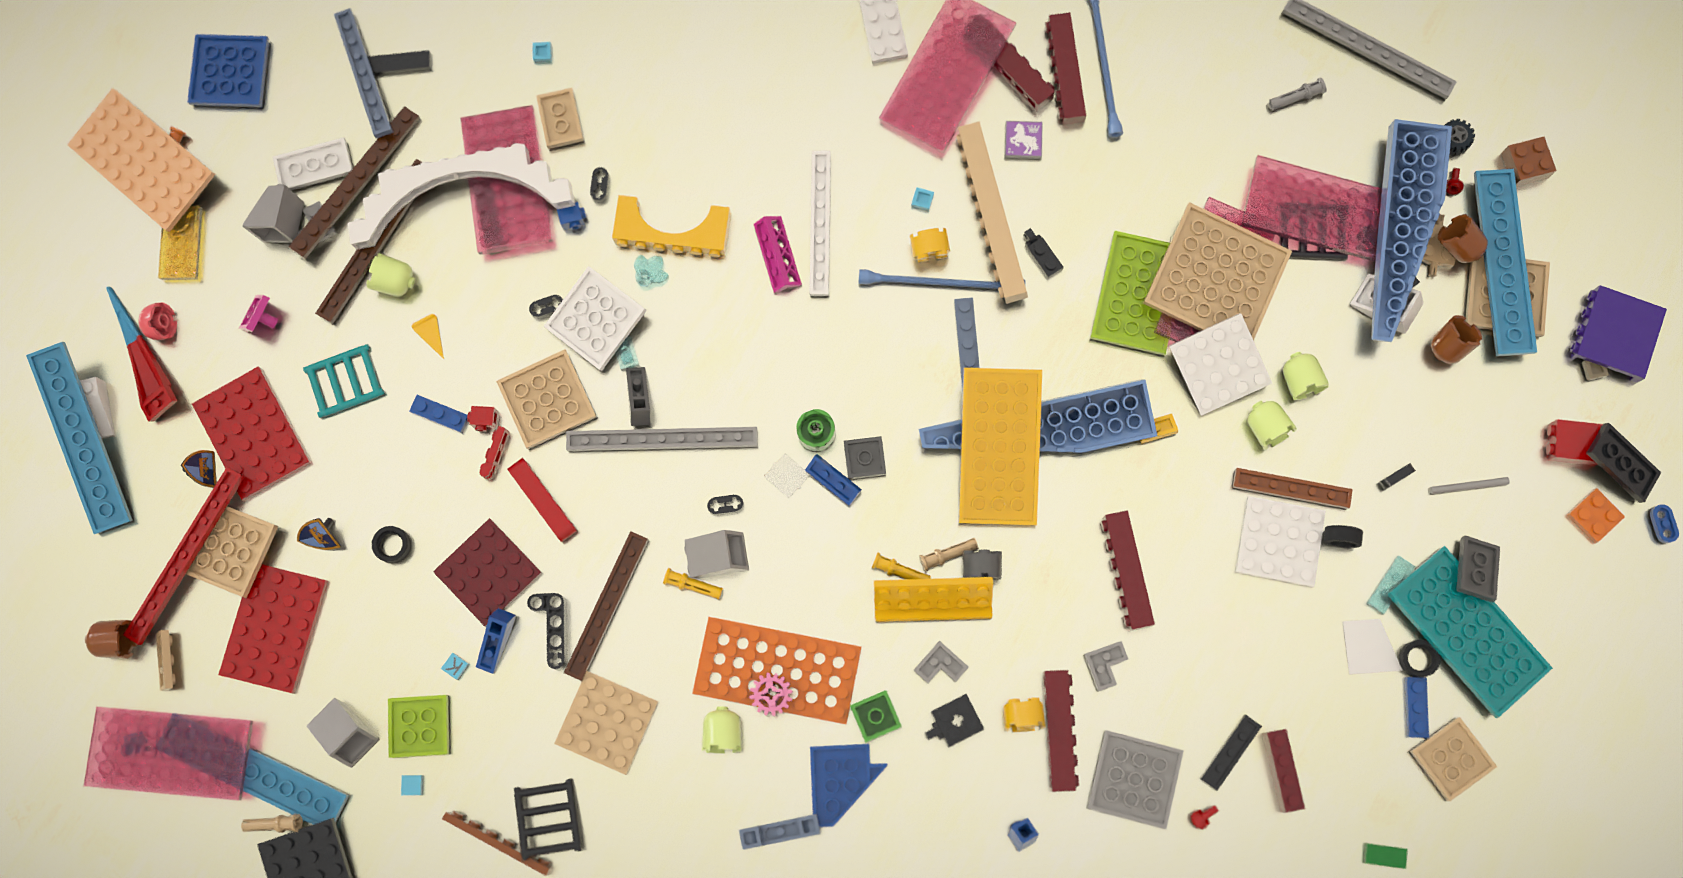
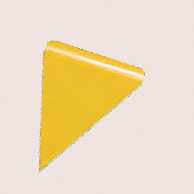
[412,314,444,359]

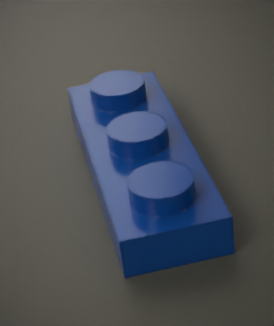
[409,394,468,433]
[805,454,862,506]
[1405,677,1429,738]

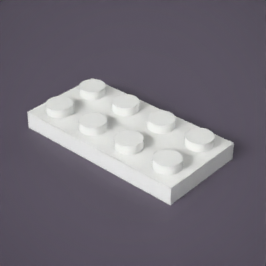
[859,0,908,64]
[272,137,353,190]

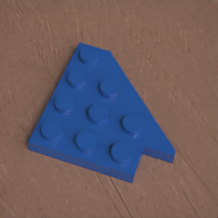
[810,744,887,827]

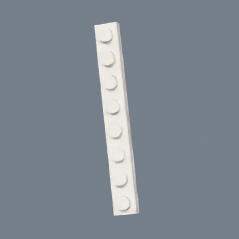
[809,151,831,296]

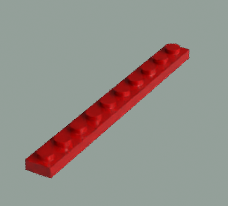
[123,467,245,645]

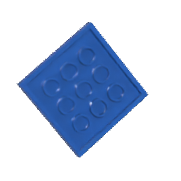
[187,34,269,107]

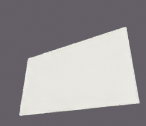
[1343,619,1403,674]

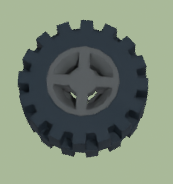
[1445,119,1475,155]

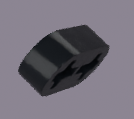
[590,167,610,203]
[529,294,563,319]
[1379,463,1416,490]
[707,494,744,516]

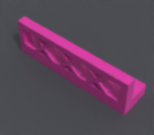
[754,216,802,293]

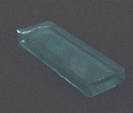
[1366,555,1415,615]

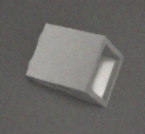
[242,184,304,242]
[684,530,749,578]
[306,697,379,768]

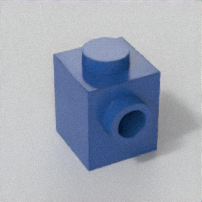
[557,202,587,230]
[1008,818,1039,852]

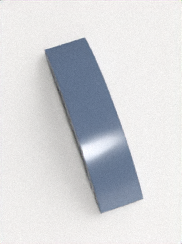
[739,814,821,850]

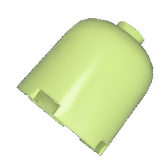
[367,253,415,297]
[1283,352,1329,401]
[1248,401,1297,450]
[701,706,741,754]

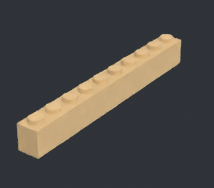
[956,121,1028,304]

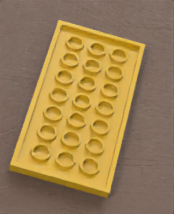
[959,367,1042,525]

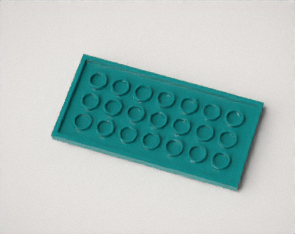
[1387,546,1553,719]

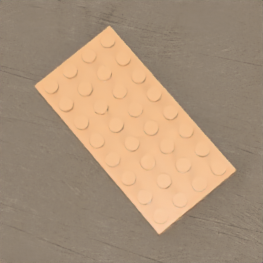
[67,88,216,232]

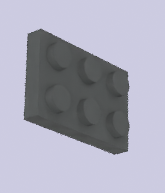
[1457,535,1500,602]

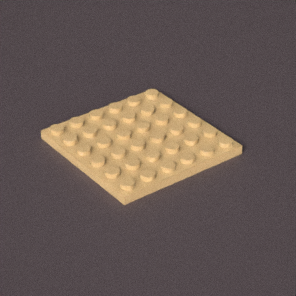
[1143,202,1292,341]

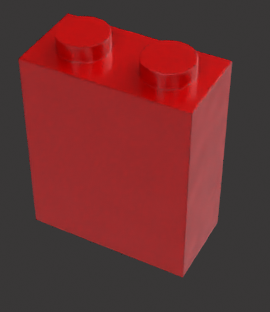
[1546,419,1603,466]

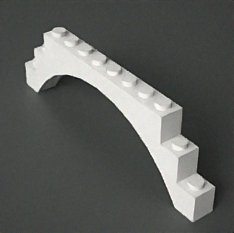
[348,143,575,250]

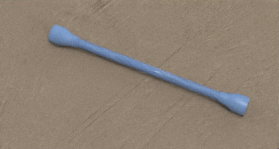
[1090,0,1123,138]
[859,269,1025,289]

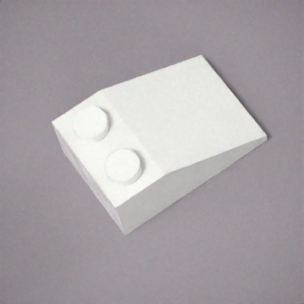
[1350,273,1424,334]
[80,377,115,438]

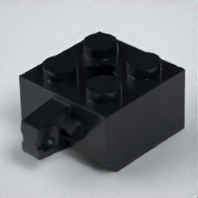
[925,693,985,748]

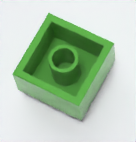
[850,690,902,743]

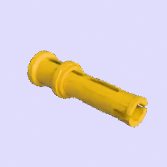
[872,552,931,579]
[663,568,723,600]

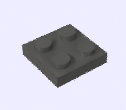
[844,436,886,479]

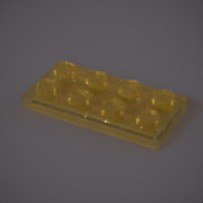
[158,206,203,280]

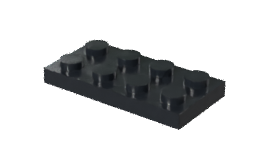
[1586,423,1662,503]

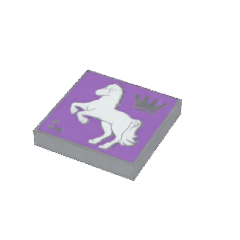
[1004,121,1043,159]

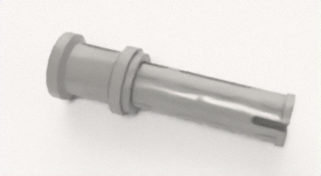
[1269,77,1327,111]

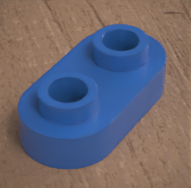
[1650,504,1679,544]

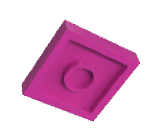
[239,295,278,332]

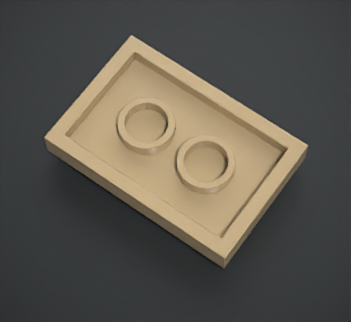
[536,88,584,149]

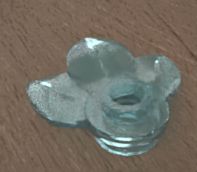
[634,255,669,287]

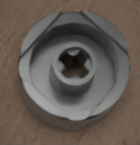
[963,549,1002,580]

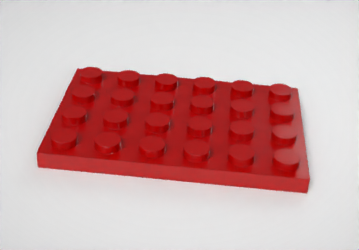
[191,366,311,501]
[218,564,328,694]

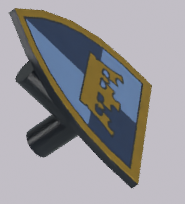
[180,450,216,488]
[297,518,341,550]

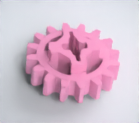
[749,673,793,716]

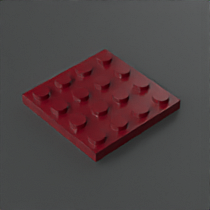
[433,518,542,627]

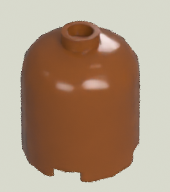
[1437,214,1488,263]
[1431,315,1482,364]
[85,620,137,659]

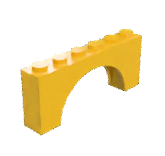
[612,195,731,257]

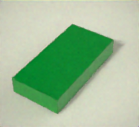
[1364,843,1408,869]

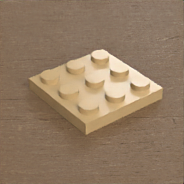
[1410,717,1498,802]

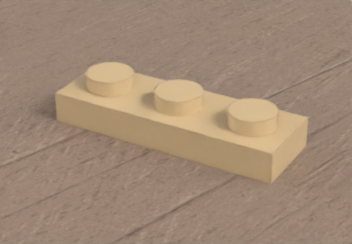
[156,630,175,691]

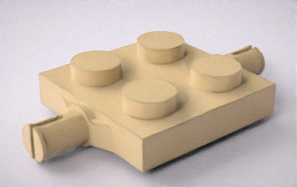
[1422,214,1455,277]

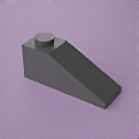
[626,367,650,426]

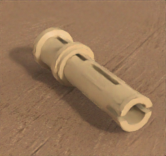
[919,537,979,572]
[241,814,303,833]

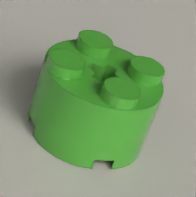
[796,409,836,451]

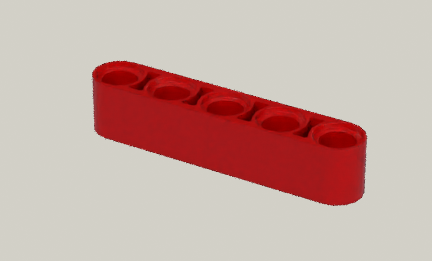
[507,457,577,543]

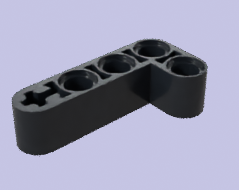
[527,593,568,671]

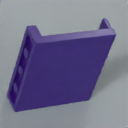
[1570,285,1667,383]

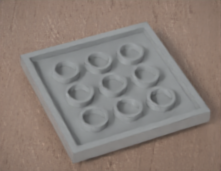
[1087,730,1184,829]

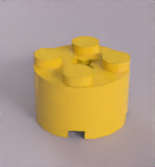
[909,228,951,263]
[1003,697,1045,732]

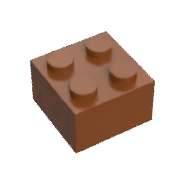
[1501,136,1557,187]

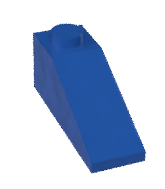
[476,608,516,674]

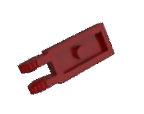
[479,426,509,480]

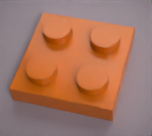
[1567,488,1625,543]

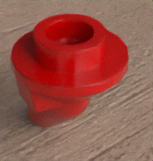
[1446,168,1464,195]
[1191,805,1219,830]

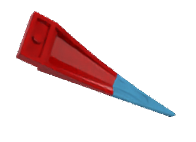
[106,286,177,422]

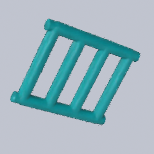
[303,344,385,418]

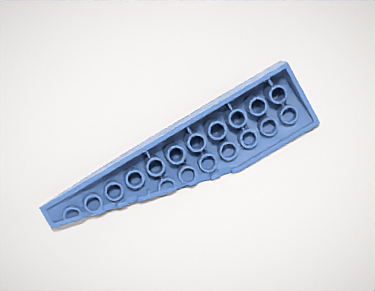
[1372,119,1452,342]
[918,379,1157,453]

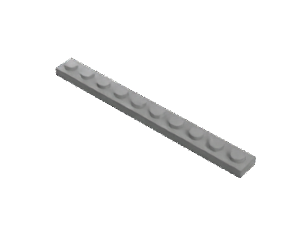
[1282,0,1457,100]
[566,426,758,451]

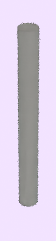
[1430,477,1510,494]

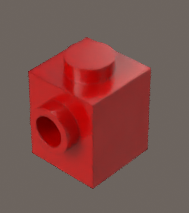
[467,406,498,432]

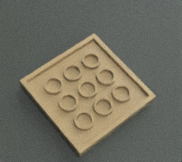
[1465,255,1550,337]
[496,349,597,450]
[186,506,279,598]
[554,671,659,775]

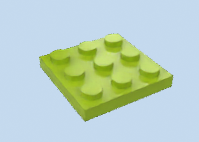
[388,695,449,758]

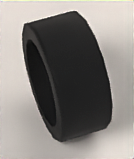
[1324,525,1363,548]
[371,526,411,563]
[1399,640,1441,677]

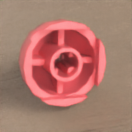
[138,302,177,340]

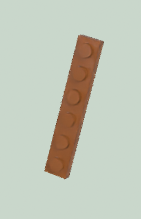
[1232,468,1353,509]
[442,810,553,876]

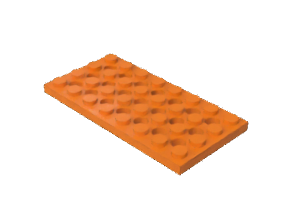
[692,616,862,725]

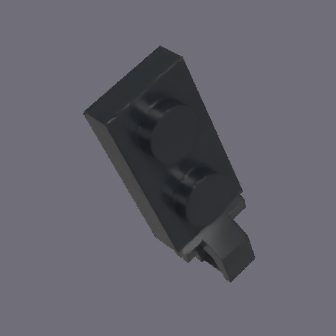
[1023,228,1064,279]

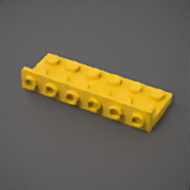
[874,577,993,622]

